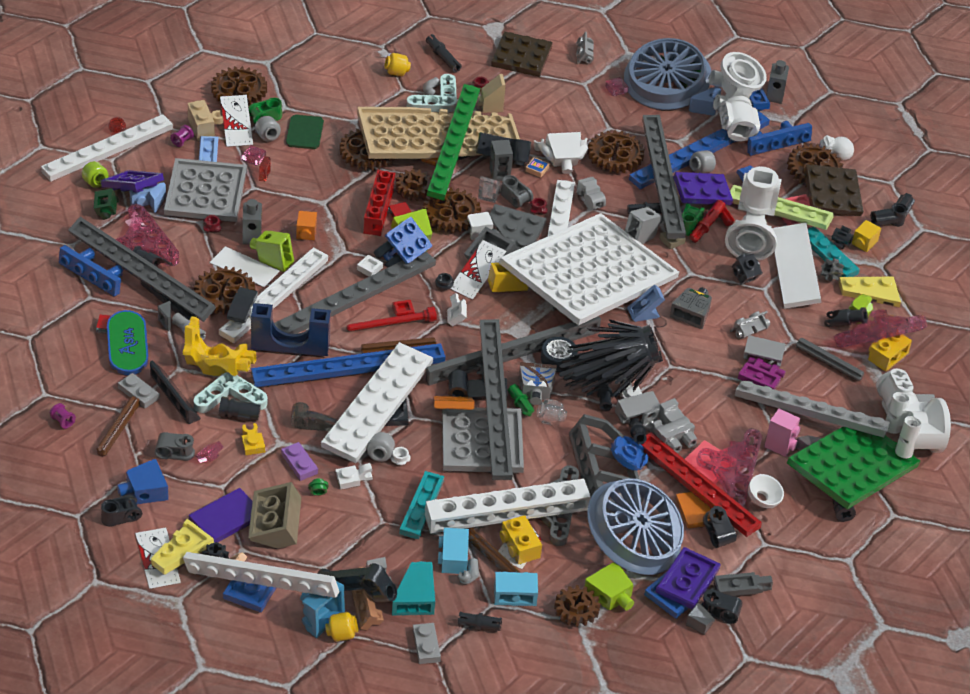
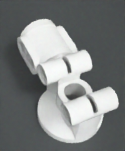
[708,52,766,141]
[725,167,781,261]
[876,368,951,458]

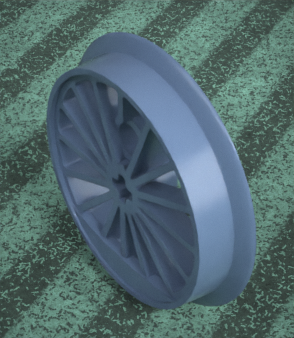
[624,38,711,110]
[587,478,684,575]

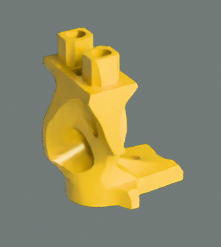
[183,317,256,376]

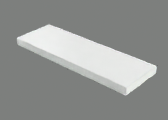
[771,223,821,309]

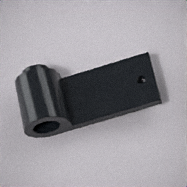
[476,132,532,166]
[448,370,507,400]

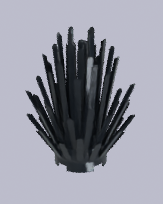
[558,319,663,397]

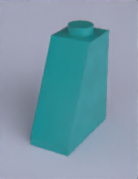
[392,561,435,616]

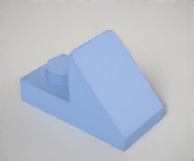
[129,182,166,213]

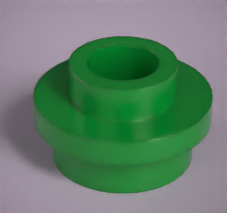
[308,478,329,496]

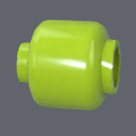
[82,161,108,188]

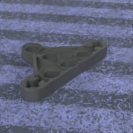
[539,466,579,546]

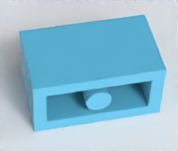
[438,528,469,574]
[494,572,538,606]

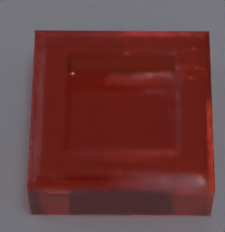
[259,156,271,182]

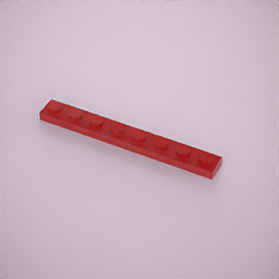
[641,432,762,537]

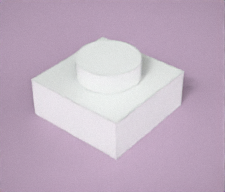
[357,255,383,277]

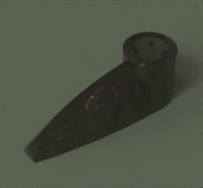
[291,402,338,431]

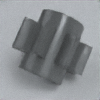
[821,258,844,281]

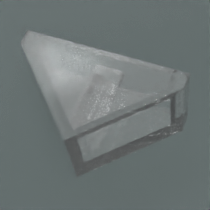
[478,176,502,203]

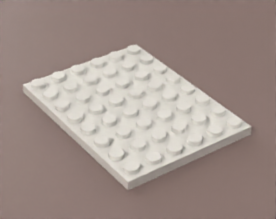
[499,213,679,326]

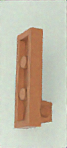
[352,567,384,631]

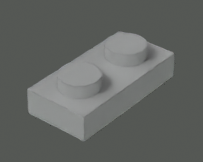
[118,373,160,409]
[413,623,441,664]

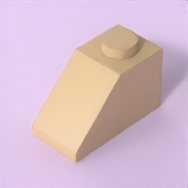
[478,74,505,113]

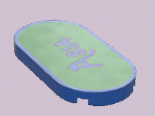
[107,310,148,375]

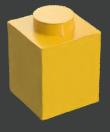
[852,220,881,252]

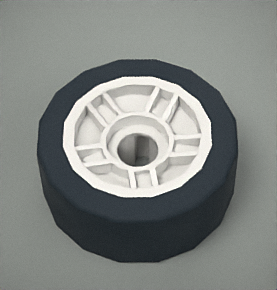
[541,337,578,372]

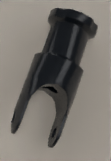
[132,246,173,267]
[824,307,868,327]

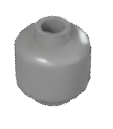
[255,116,281,142]
[690,150,716,173]
[367,432,395,462]

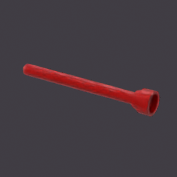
[346,306,437,332]

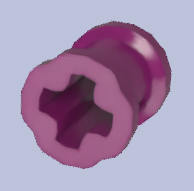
[170,125,194,147]
[49,403,76,429]

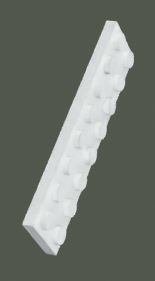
[321,342,433,463]

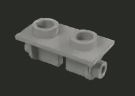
[576,31,594,64]
[730,311,770,339]

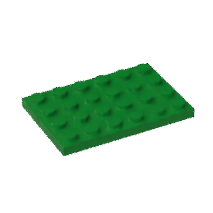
[787,426,920,510]

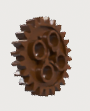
[211,66,267,106]
[339,128,395,171]
[587,130,645,174]
[787,143,844,187]
[423,187,481,233]
[194,266,256,315]

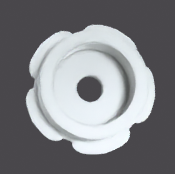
[391,447,411,465]

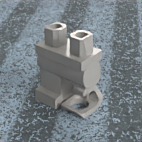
[641,398,697,453]

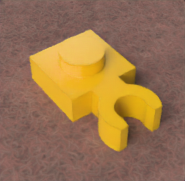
[242,423,265,455]

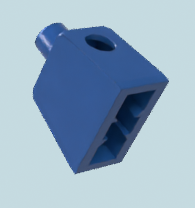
[117,459,169,504]

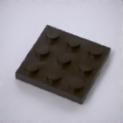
[491,31,553,77]
[804,164,864,216]

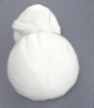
[820,135,854,161]

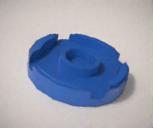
[611,436,648,471]

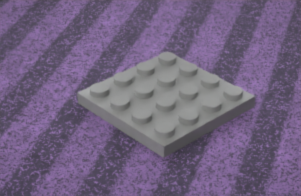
[164,158,247,222]
[442,407,524,473]

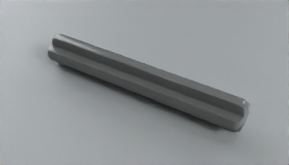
[796,338,864,381]

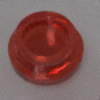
[108,117,126,133]

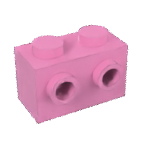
[765,409,801,457]

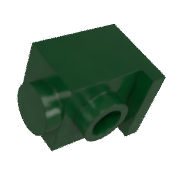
[93,188,119,219]

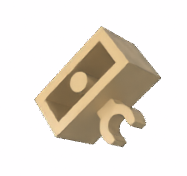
[188,100,223,141]

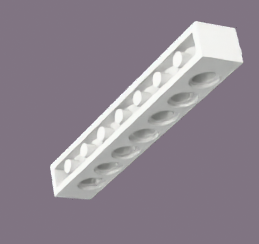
[425,479,591,533]

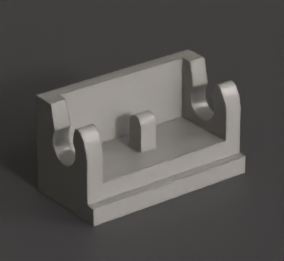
[743,335,786,367]
[615,391,660,424]

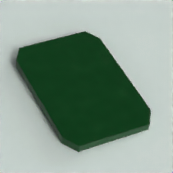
[286,114,324,149]

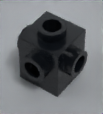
[732,254,763,285]

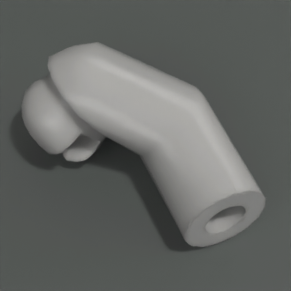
[423,77,440,95]
[458,558,479,584]

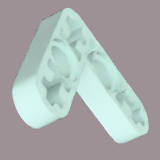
[407,74,457,112]
[194,372,268,413]

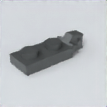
[713,572,773,596]

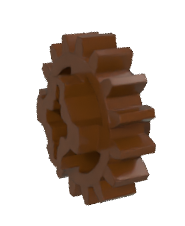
[395,169,432,201]
[554,585,601,627]

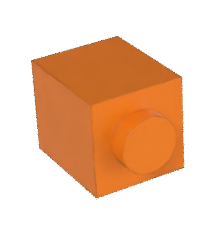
[296,211,317,241]

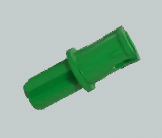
[507,384,534,417]

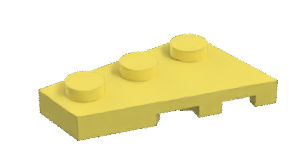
[839,277,901,307]
[151,519,214,575]

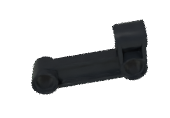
[317,563,397,603]

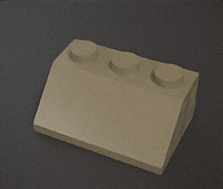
[248,482,302,549]

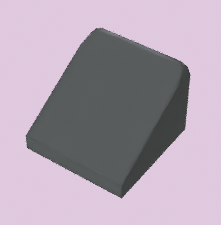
[158,301,171,331]

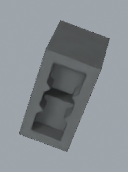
[489,140,513,182]

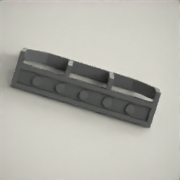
[569,414,644,513]

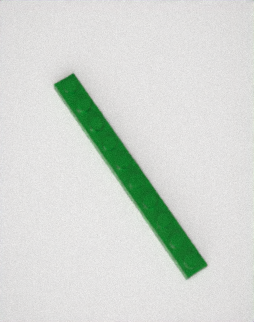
[427,84,481,200]

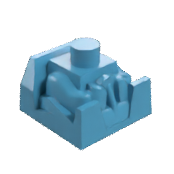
[300,581,345,638]

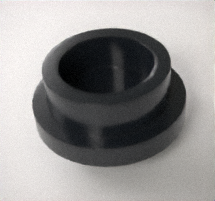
[435,273,454,290]

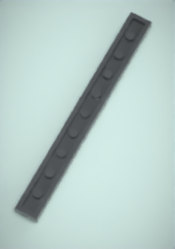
[642,115,686,239]
[68,217,216,322]
[274,251,436,334]
[426,316,601,386]
[479,319,513,480]

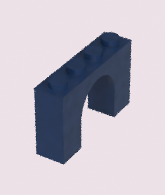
[251,303,331,356]

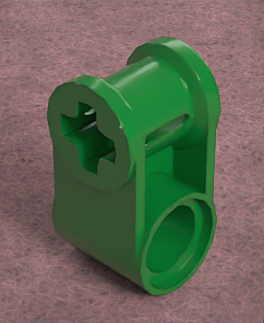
[248,98,283,124]
[682,203,705,236]

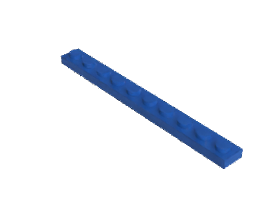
[629,111,770,189]
[251,343,445,387]

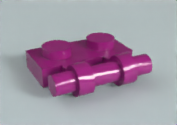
[738,357,786,390]

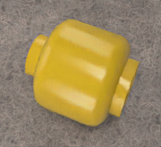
[384,53,411,77]
[325,612,358,642]

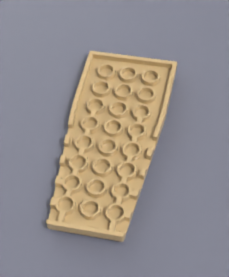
[357,107,520,159]

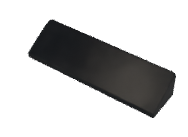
[150,360,201,424]

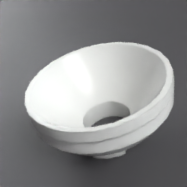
[748,474,784,508]

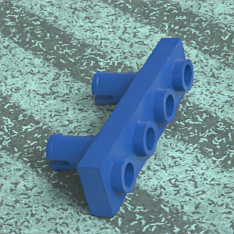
[747,121,812,156]
[59,245,123,297]

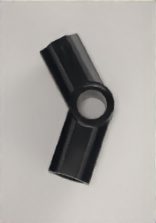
[870,193,915,227]

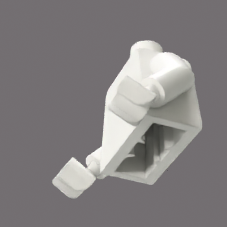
[534,132,588,174]

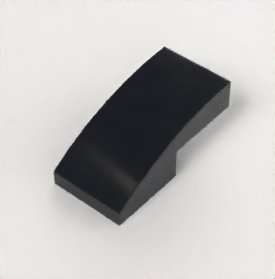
[227,287,258,323]

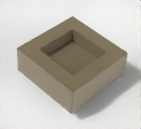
[660,232,686,249]

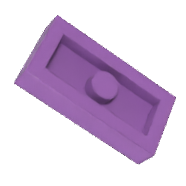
[281,442,318,481]

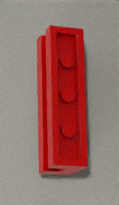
[363,170,395,236]

